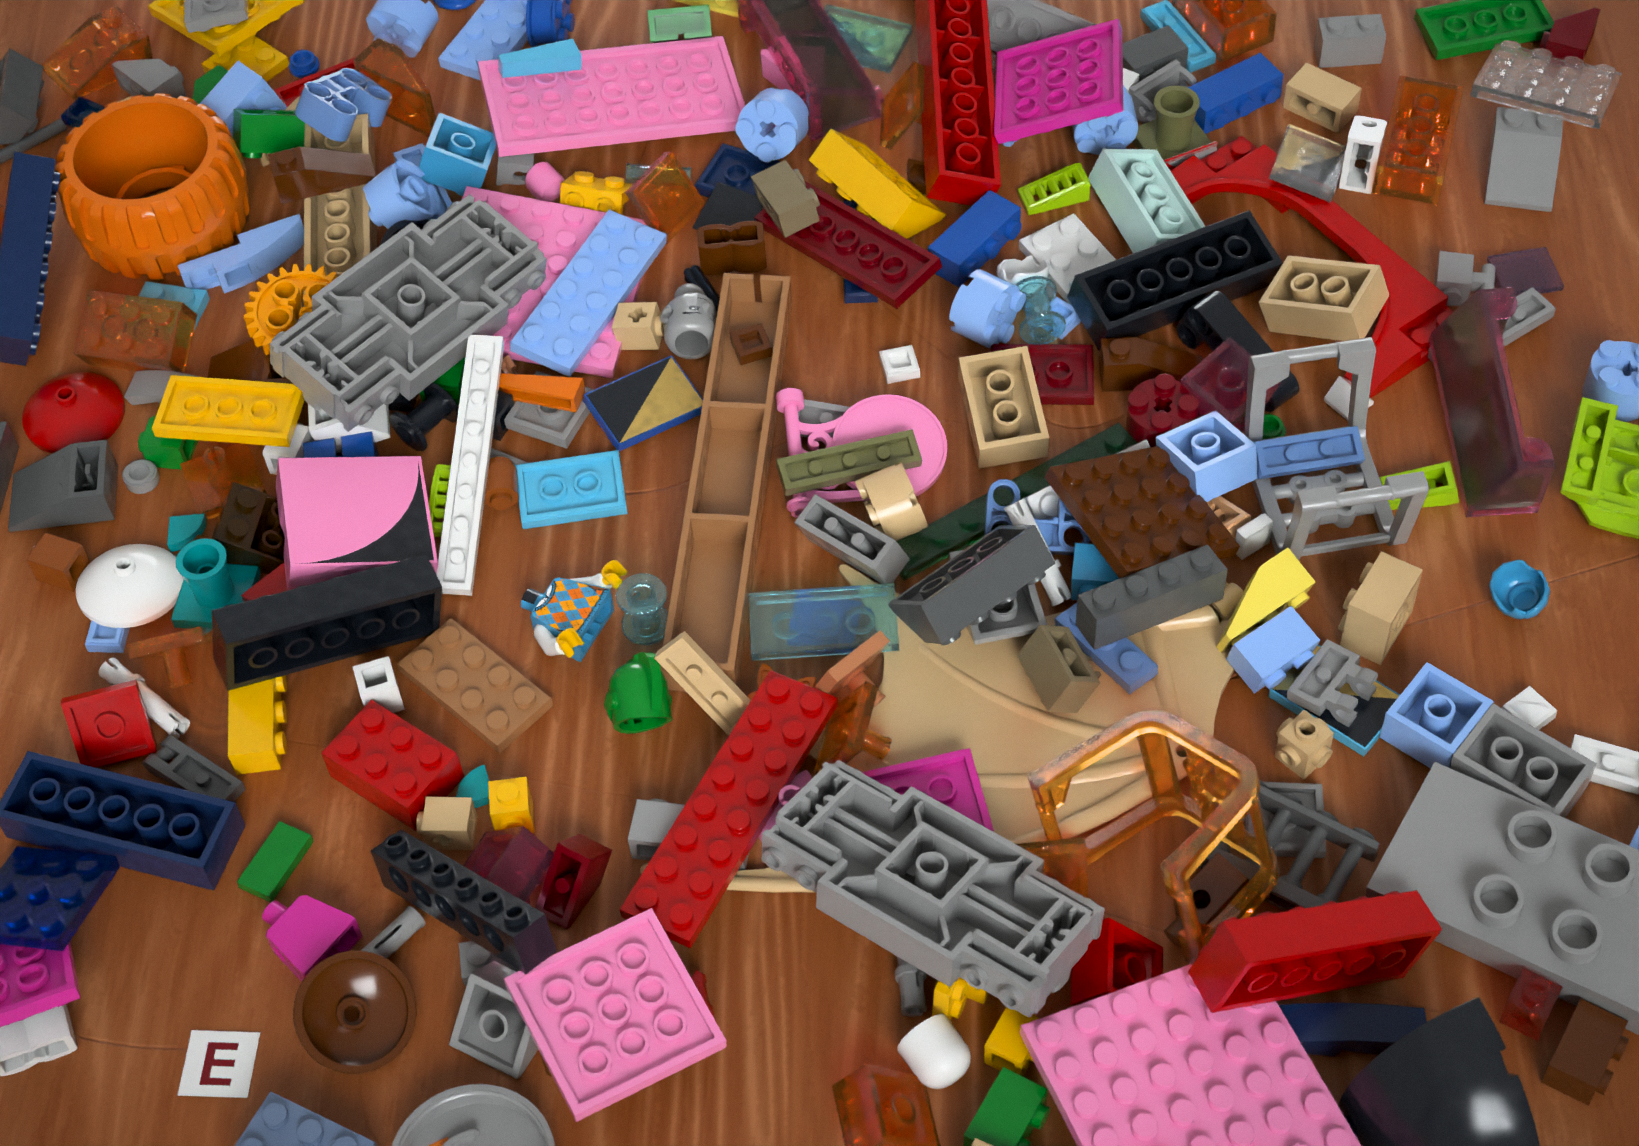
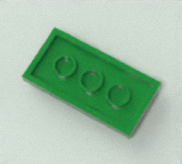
[1414,0,1554,60]

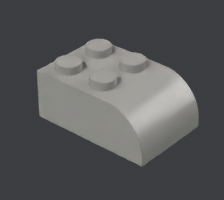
[1451,704,1597,818]

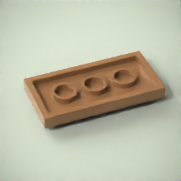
[397,618,553,754]

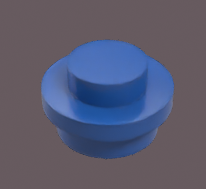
[289,50,320,78]

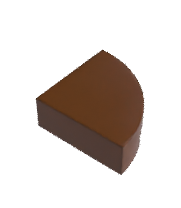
[907,158,926,195]

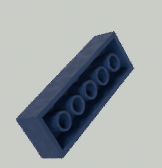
[0,152,60,366]
[0,751,246,891]

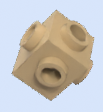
[1274,710,1334,780]

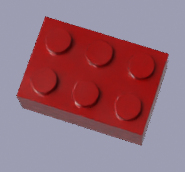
[321,700,464,831]

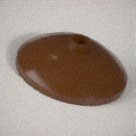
[293,951,416,1074]

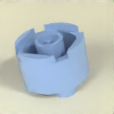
[366,0,438,58]
[1072,86,1138,155]
[735,87,809,162]
[363,159,440,229]
[949,269,1026,348]
[1582,340,1639,422]

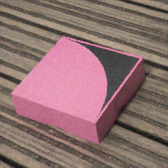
[276,456,438,591]

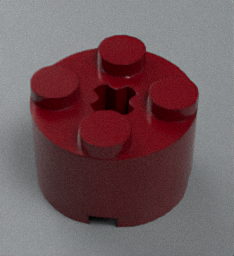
[1126,373,1199,447]

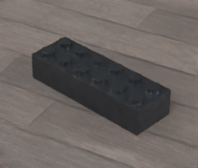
[1067,210,1283,351]
[211,555,442,691]

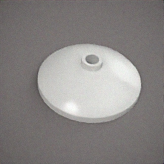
[76,544,184,628]

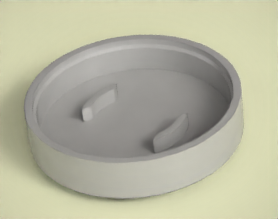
[392,1084,556,1146]

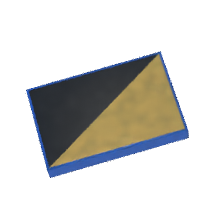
[583,355,703,452]

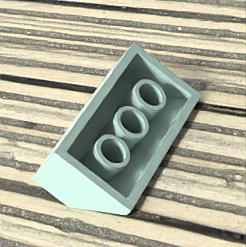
[1088,149,1206,254]

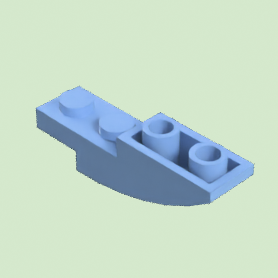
[178,214,304,294]

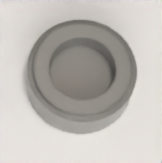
[122,459,160,494]

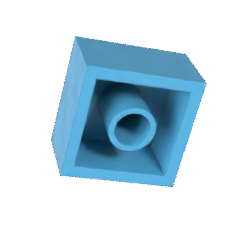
[419,113,496,196]

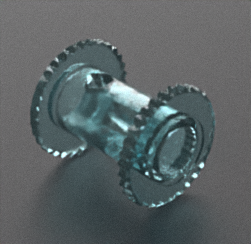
[1016,276,1066,344]
[616,573,668,645]

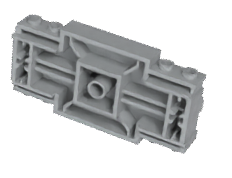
[270,194,547,432]
[761,760,1105,1018]

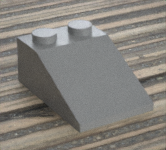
[1484,107,1564,212]
[949,550,1047,645]

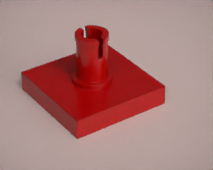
[61,679,158,768]

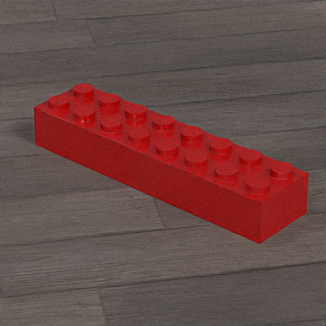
[915,0,1001,206]

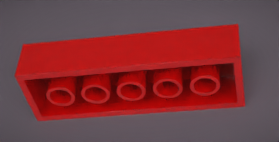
[1188,890,1442,1013]

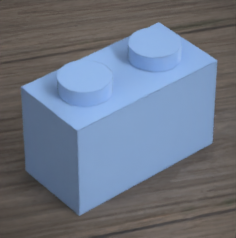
[1226,606,1320,693]

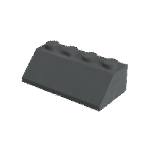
[888,525,1055,646]

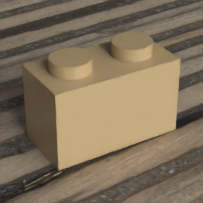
[1283,63,1362,133]

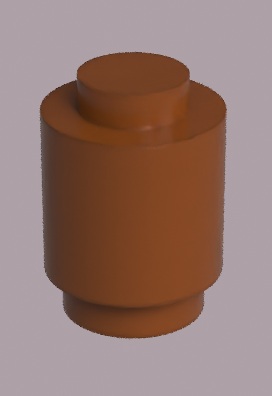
[484,457,519,510]

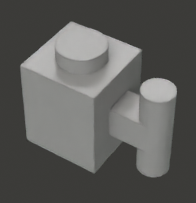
[1434,251,1495,307]

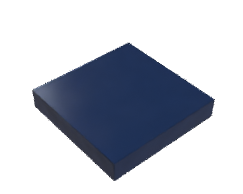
[694,143,780,198]

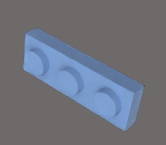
[1254,426,1365,480]
[1055,603,1158,694]

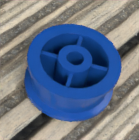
[526,0,575,48]

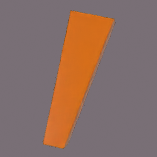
[499,373,585,413]

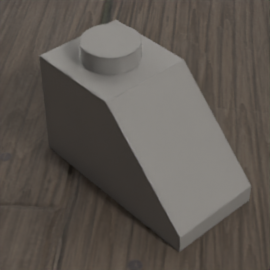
[112,59,186,98]

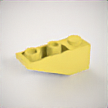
[1216,548,1316,652]

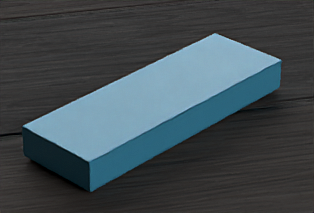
[1140,0,1216,73]

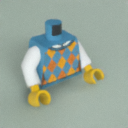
[521,560,628,662]

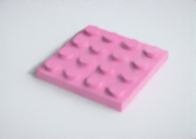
[504,908,727,1122]

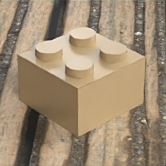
[1338,551,1423,665]

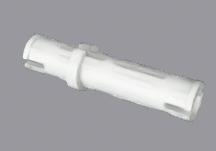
[1004,498,1071,607]
[99,658,190,739]

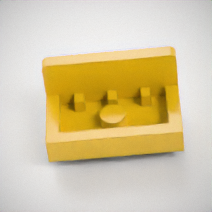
[560,171,635,215]

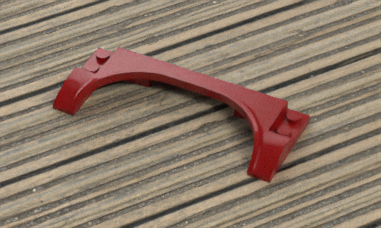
[1171,136,1469,398]

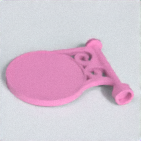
[775,388,947,518]

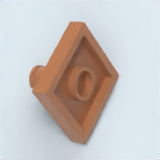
[814,630,890,712]

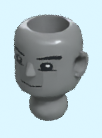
[660,283,717,359]

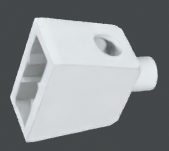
[1339,116,1387,194]

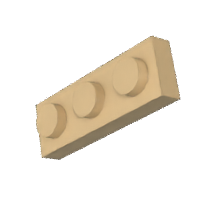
[654,631,751,736]

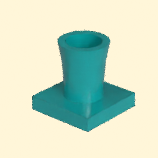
[171,538,261,630]

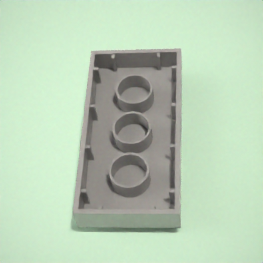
[1366,762,1639,1035]

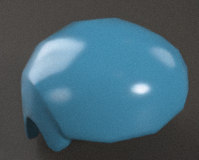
[1489,560,1550,620]

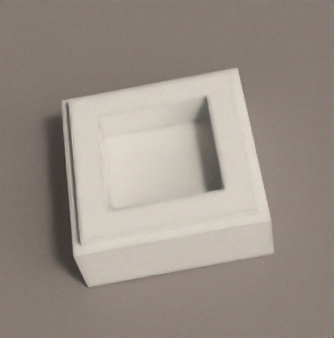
[879,345,920,384]

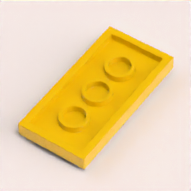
[152,375,304,447]

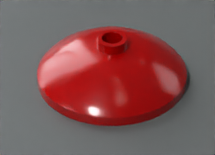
[22,372,125,454]

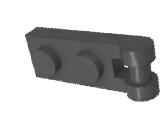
[142,735,246,802]

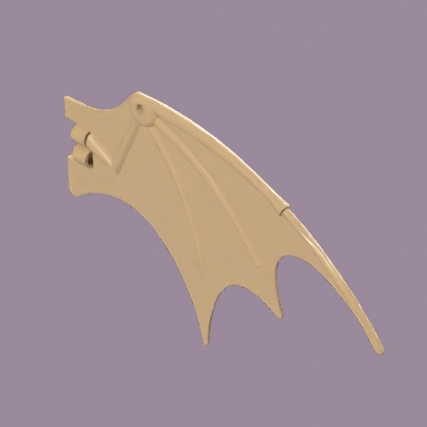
[640,564,1288,893]

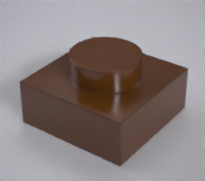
[730,323,773,365]

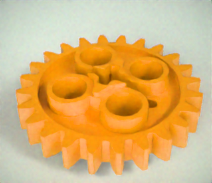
[244,264,337,355]

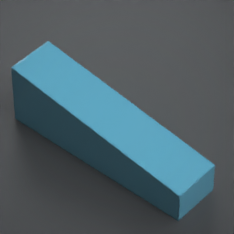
[498,38,582,78]

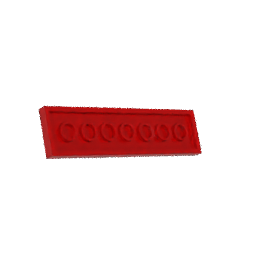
[619,670,838,949]

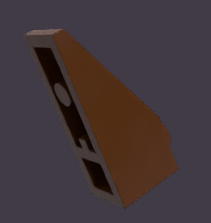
[268,147,376,204]
[1099,337,1206,392]

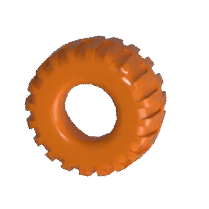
[55,93,250,280]

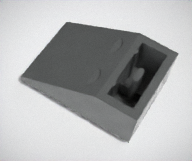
[8,440,118,532]

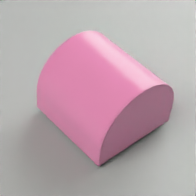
[525,162,565,202]

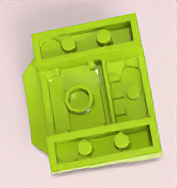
[1560,397,1639,539]

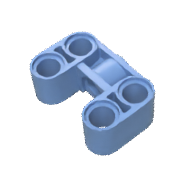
[295,68,392,142]
[984,479,1090,555]

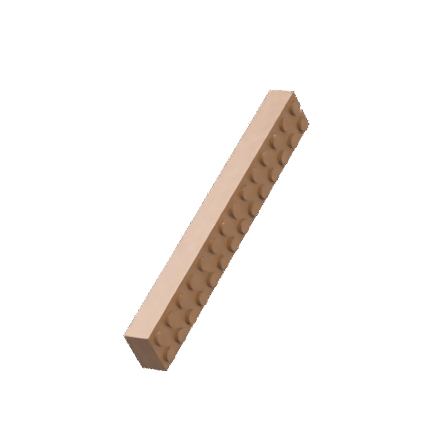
[660,273,793,691]

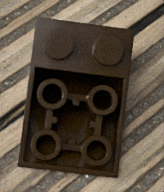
[211,482,285,574]

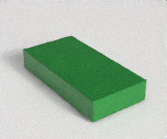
[237,821,314,903]

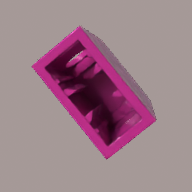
[262,895,363,982]

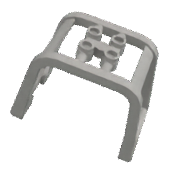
[1244,337,1429,560]

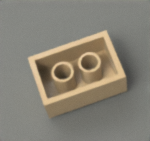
[1259,256,1389,341]
[958,346,1049,469]

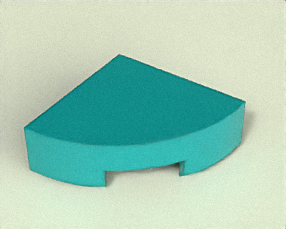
[167,513,207,552]
[456,765,489,808]

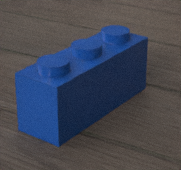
[1188,52,1284,134]
[928,190,1022,288]

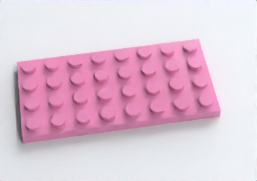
[478,36,745,157]

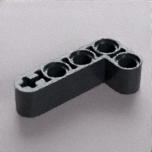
[1176,290,1300,412]

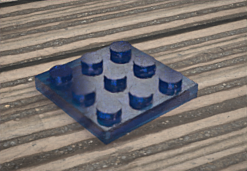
[0,846,120,951]

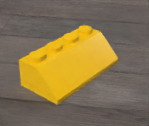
[809,129,946,239]

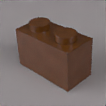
[1541,998,1629,1106]

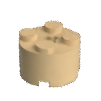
[855,462,928,541]

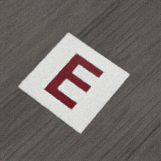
[178,1030,260,1098]

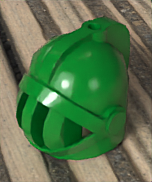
[604,652,673,734]

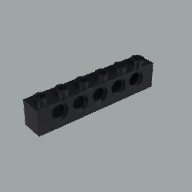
[371,830,557,974]

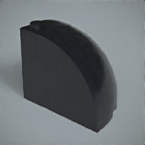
[1338,997,1540,1146]

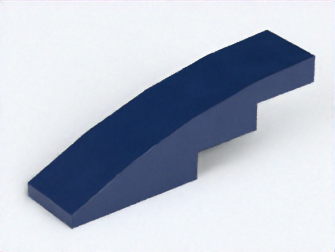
[1279,1003,1427,1057]

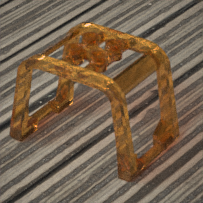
[1028,710,1280,965]

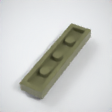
[776,429,922,496]

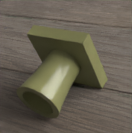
[1132,86,1212,160]

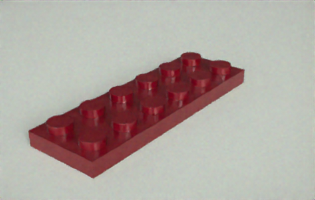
[754,181,942,309]

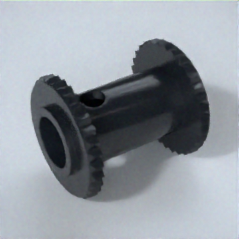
[390,383,459,451]

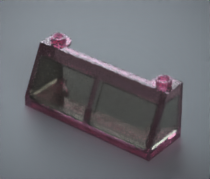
[737,0,883,141]
[1429,287,1556,517]

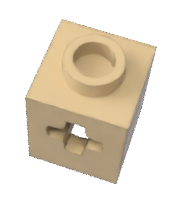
[612,302,664,350]
[416,797,478,850]

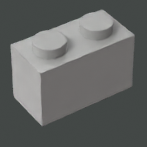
[1314,14,1386,68]

